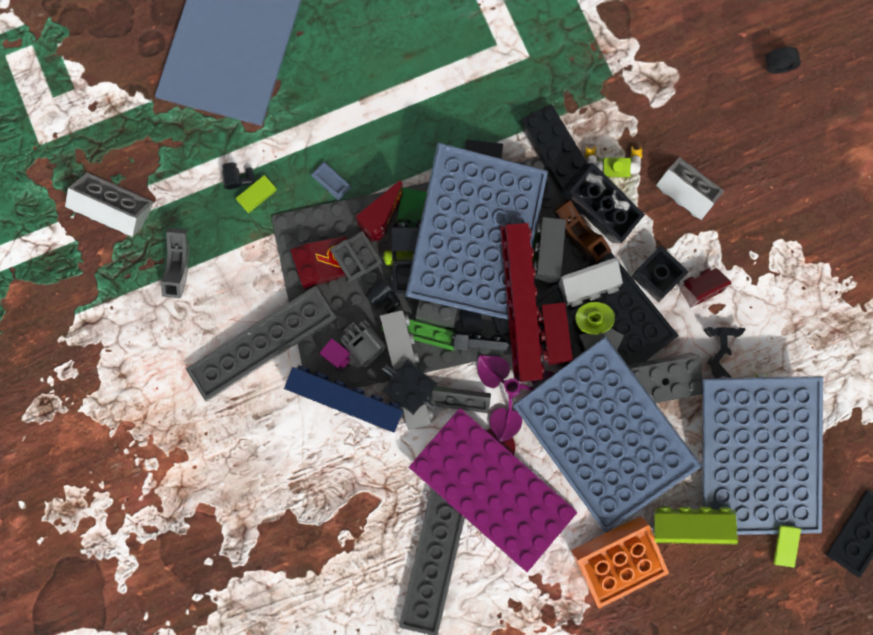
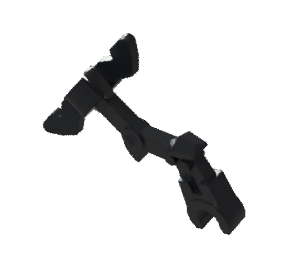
[703,327,746,378]

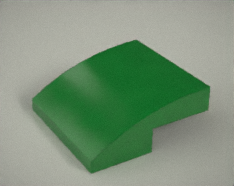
[397,187,427,222]

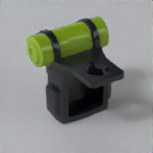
[383,250,414,293]

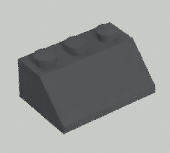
[533,217,566,284]

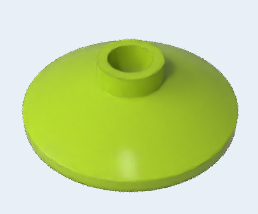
[576,302,615,334]

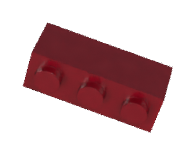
[538,303,573,366]

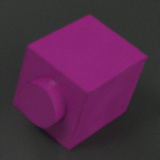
[319,338,351,370]

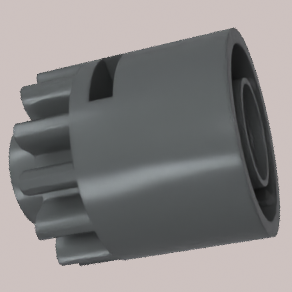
[340,320,387,367]

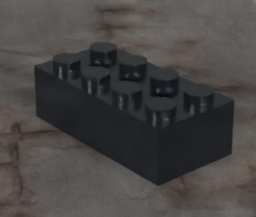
[560,163,645,243]

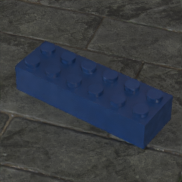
[284,365,403,433]

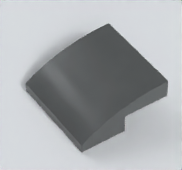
[330,231,383,282]

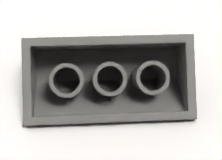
[65,173,154,237]

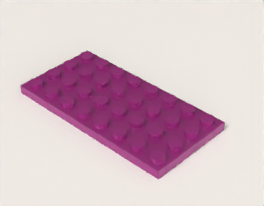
[408,408,578,573]

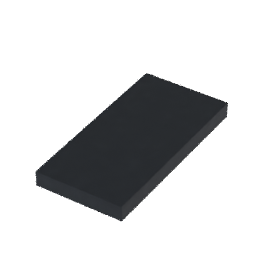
[825,490,873,578]

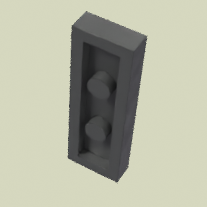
[431,386,491,413]

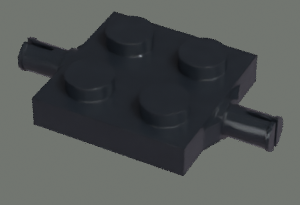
[381,360,439,415]

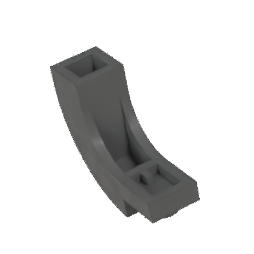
[161,228,190,299]

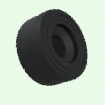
[765,47,801,74]

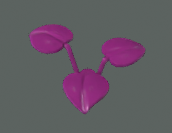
[477,355,555,442]

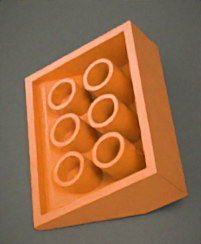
[570,516,669,609]

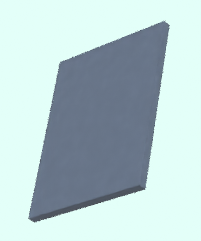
[155,0,302,126]
[405,143,548,320]
[513,336,702,533]
[702,376,823,535]

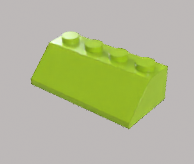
[655,506,738,544]

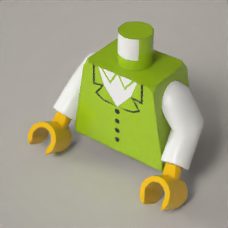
[584,146,642,178]

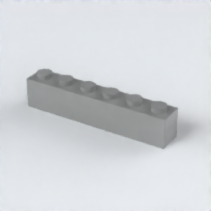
[380,310,433,430]

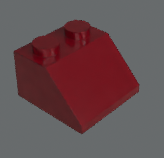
[680,268,732,308]

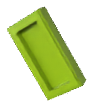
[235,175,277,214]
[773,525,801,568]

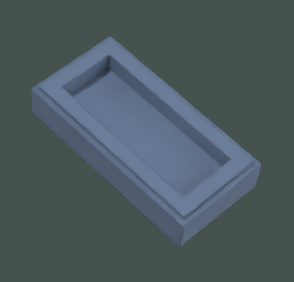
[311,162,351,201]

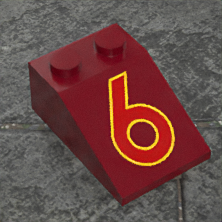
[355,180,403,243]
[290,236,348,290]

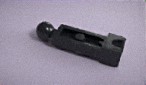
[452,331,511,351]

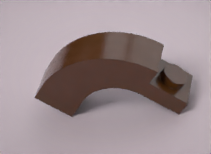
[553,199,612,262]

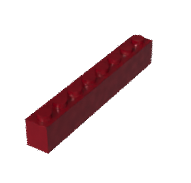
[500,223,544,382]

